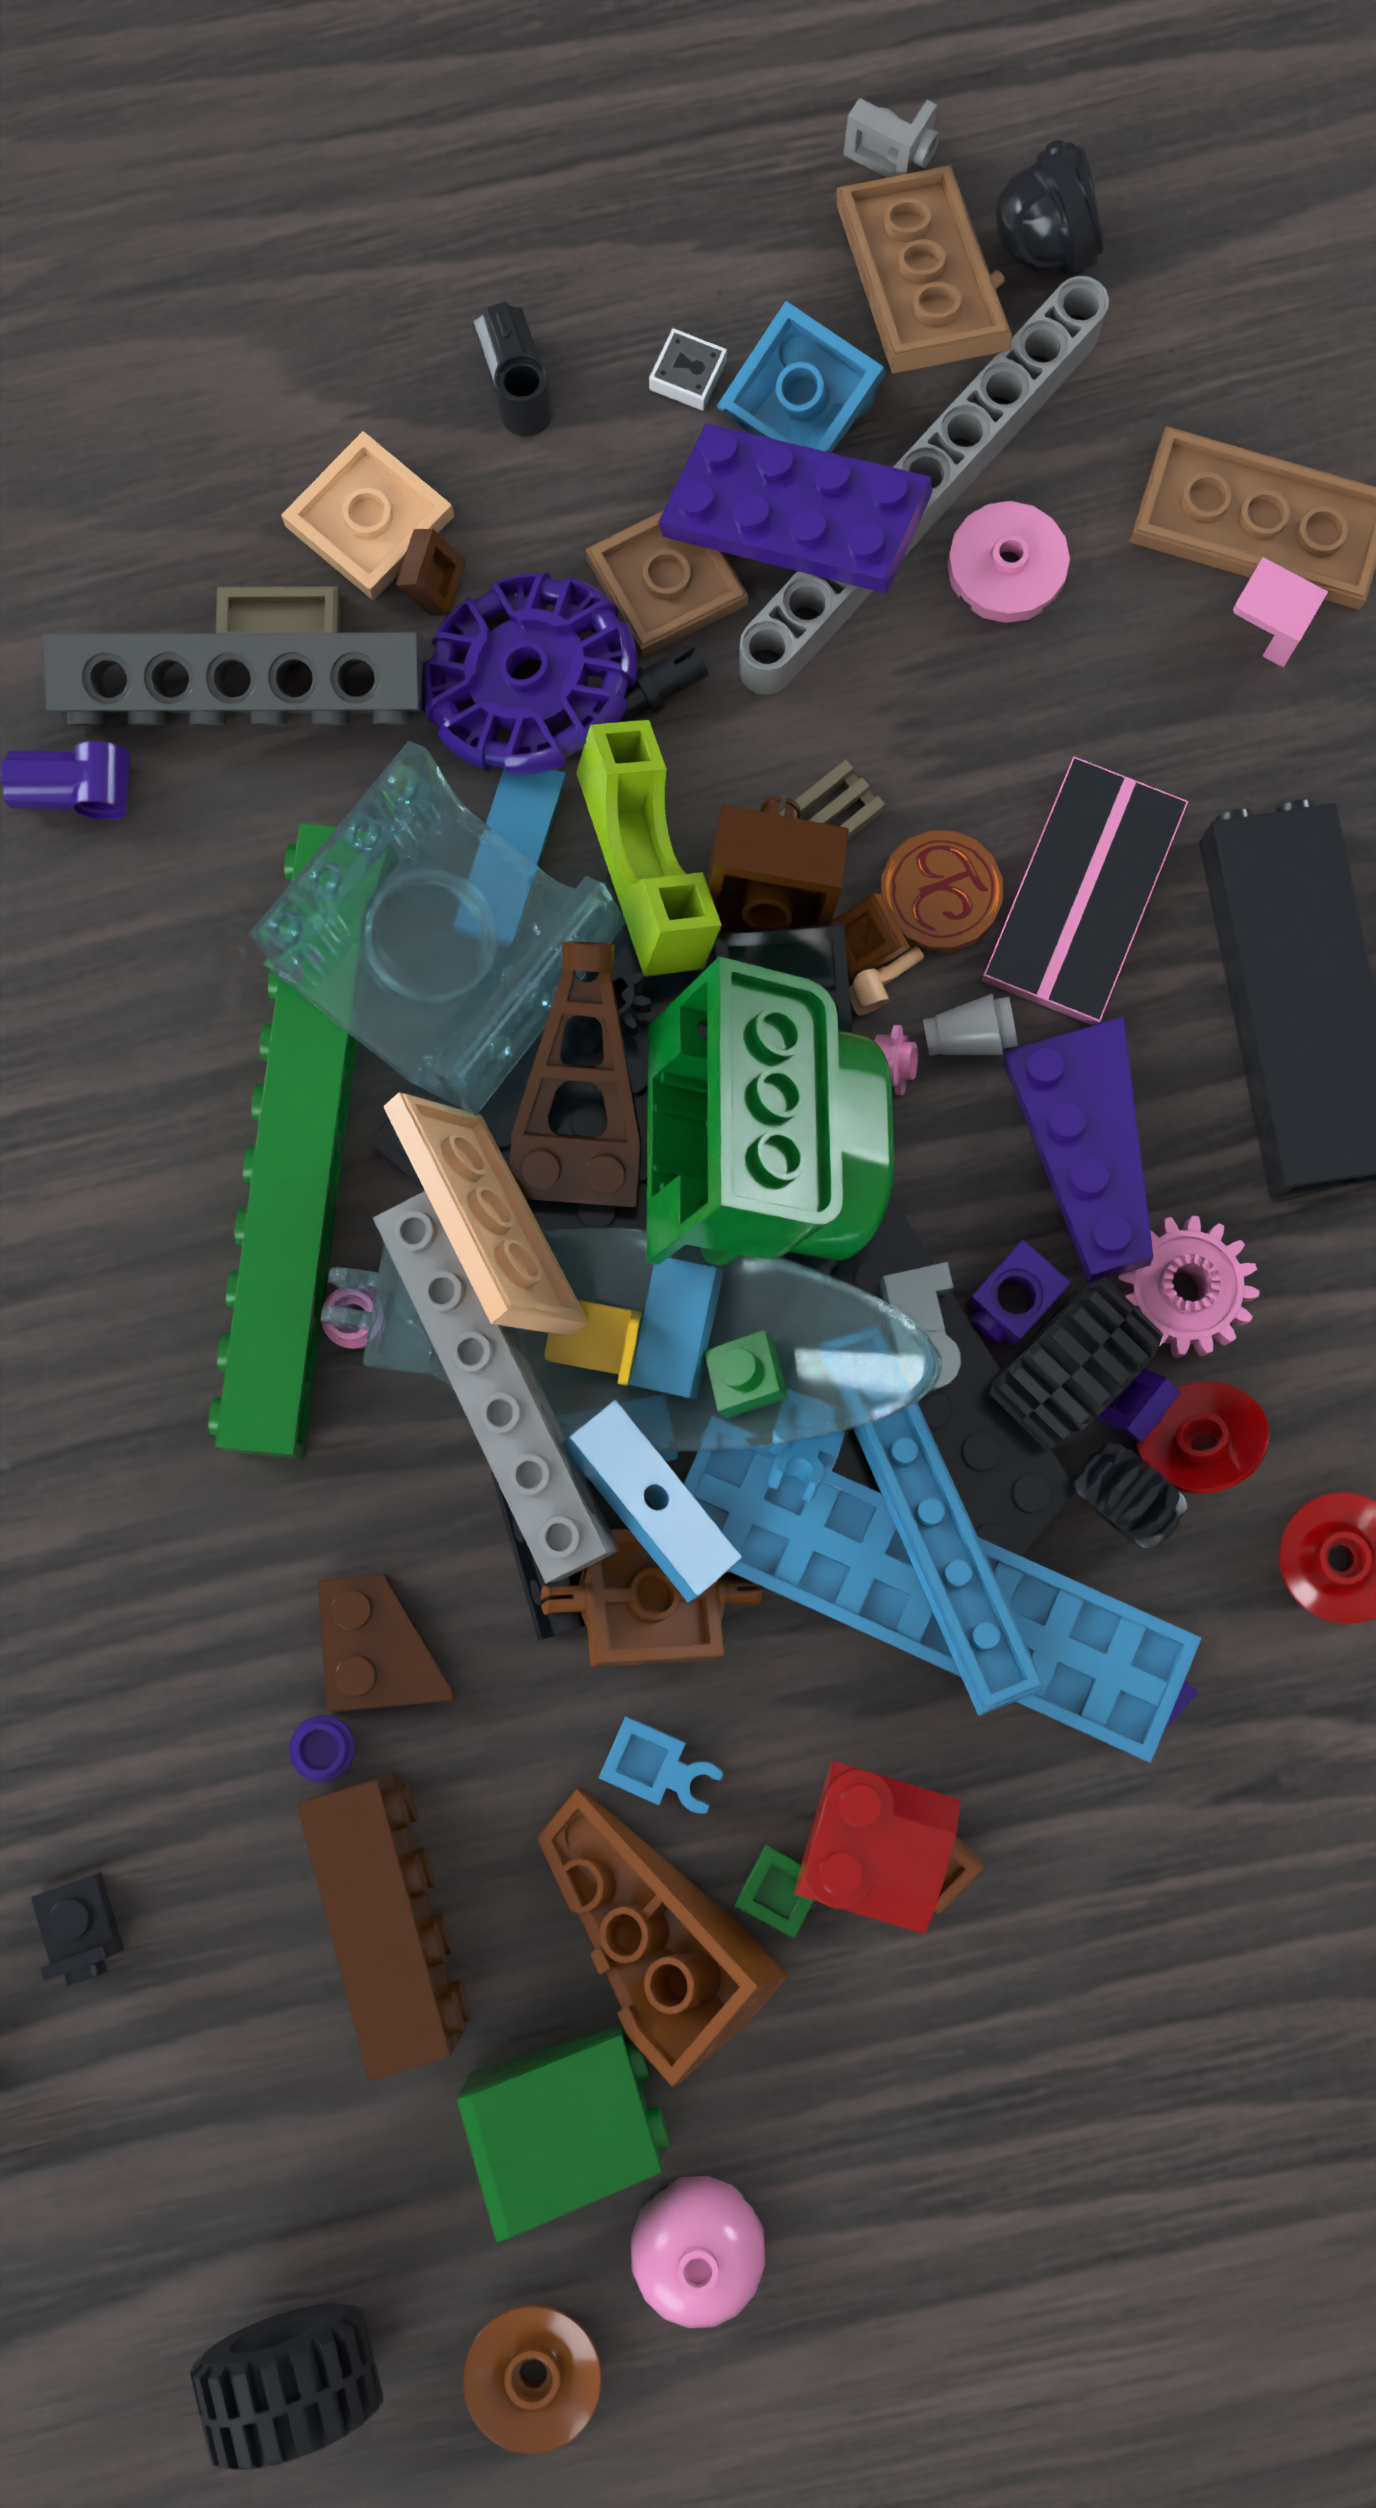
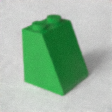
[457,2024,671,2243]

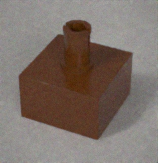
[705,796,849,947]

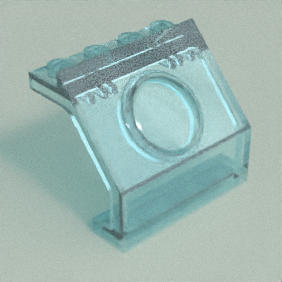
[249,741,626,1116]

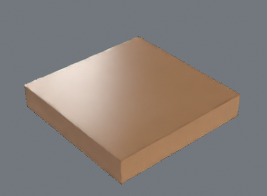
[585,510,748,658]

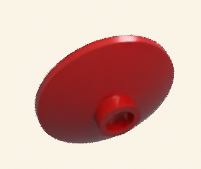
[1137,1381,1270,1494]
[1278,1492,1376,1624]

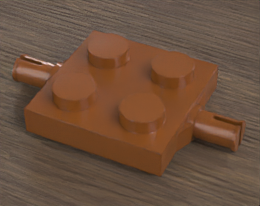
[541,1529,762,1667]

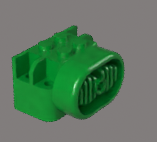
[646,956,895,1266]

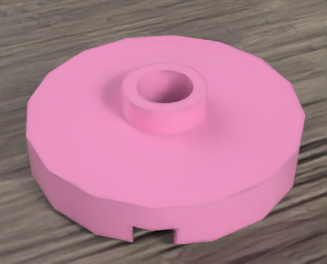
[947,501,1070,623]

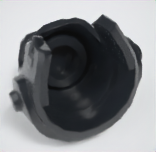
[996,140,1104,274]

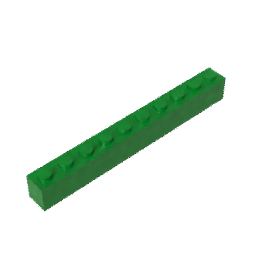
[208,823,383,1459]

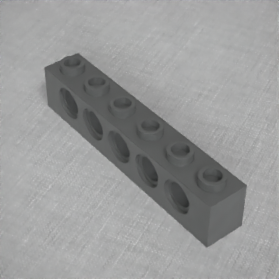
[42,632,425,726]

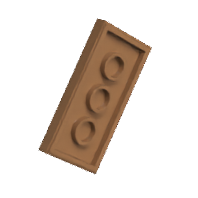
[837,166,1011,374]
[1129,426,1376,610]

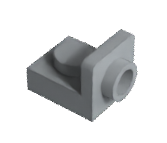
[843,98,940,178]

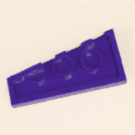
[1003,1017,1154,1283]

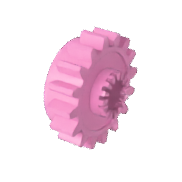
[1113,1215,1260,1358]

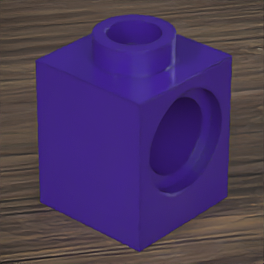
[964,1240,1072,1347]

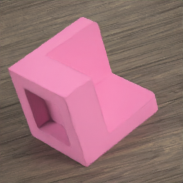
[1233,557,1328,668]

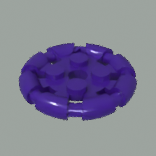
[422,573,637,776]

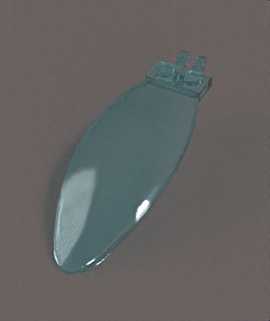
[321,1228,942,1452]

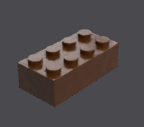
[297,1771,471,2081]

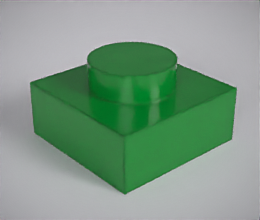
[704,1330,788,1419]
[735,1843,814,1939]

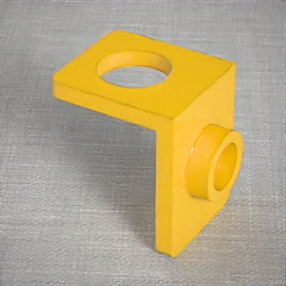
[544,1299,642,1386]

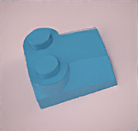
[717,301,886,453]

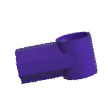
[0,741,131,820]

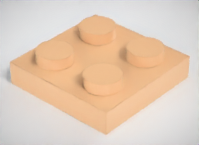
[281,431,454,601]

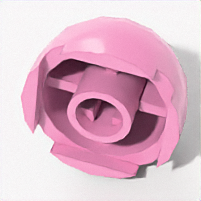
[631,2176,766,2328]

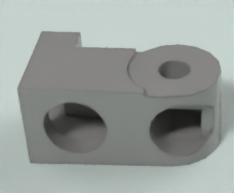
[879,1262,961,1392]

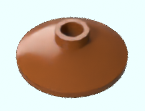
[463,2304,601,2454]

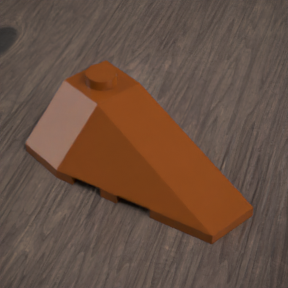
[537,1788,789,2087]

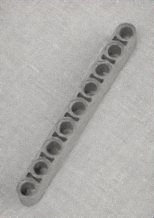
[739,276,1109,695]

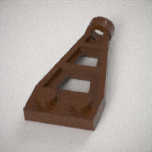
[509,941,642,1207]

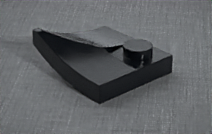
[714,922,853,1033]

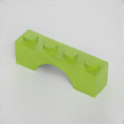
[576,720,721,976]

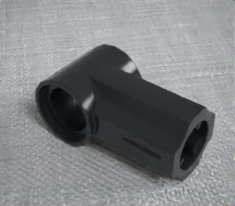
[473,302,553,437]

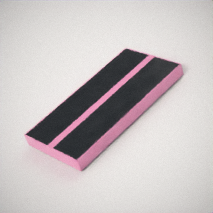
[981,756,1188,1026]

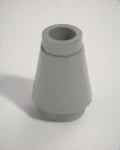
[923,993,1018,1056]

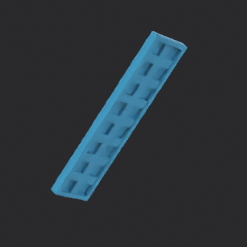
[684,1418,1202,1763]

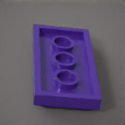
[658,423,933,594]

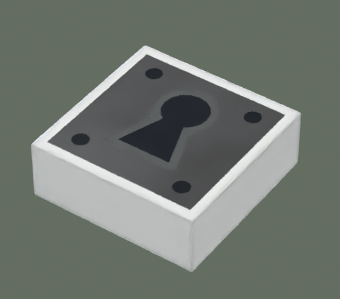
[649,328,727,411]

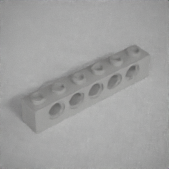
[373,1191,620,1583]

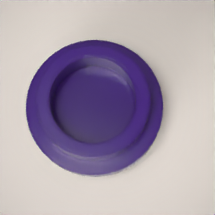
[289,1715,356,1783]

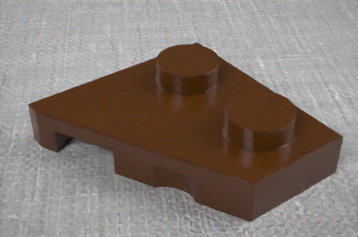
[318,1574,455,1712]

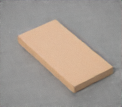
[383,1092,588,1336]

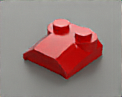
[793,1760,961,1934]

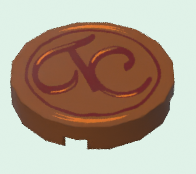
[880,830,1003,954]

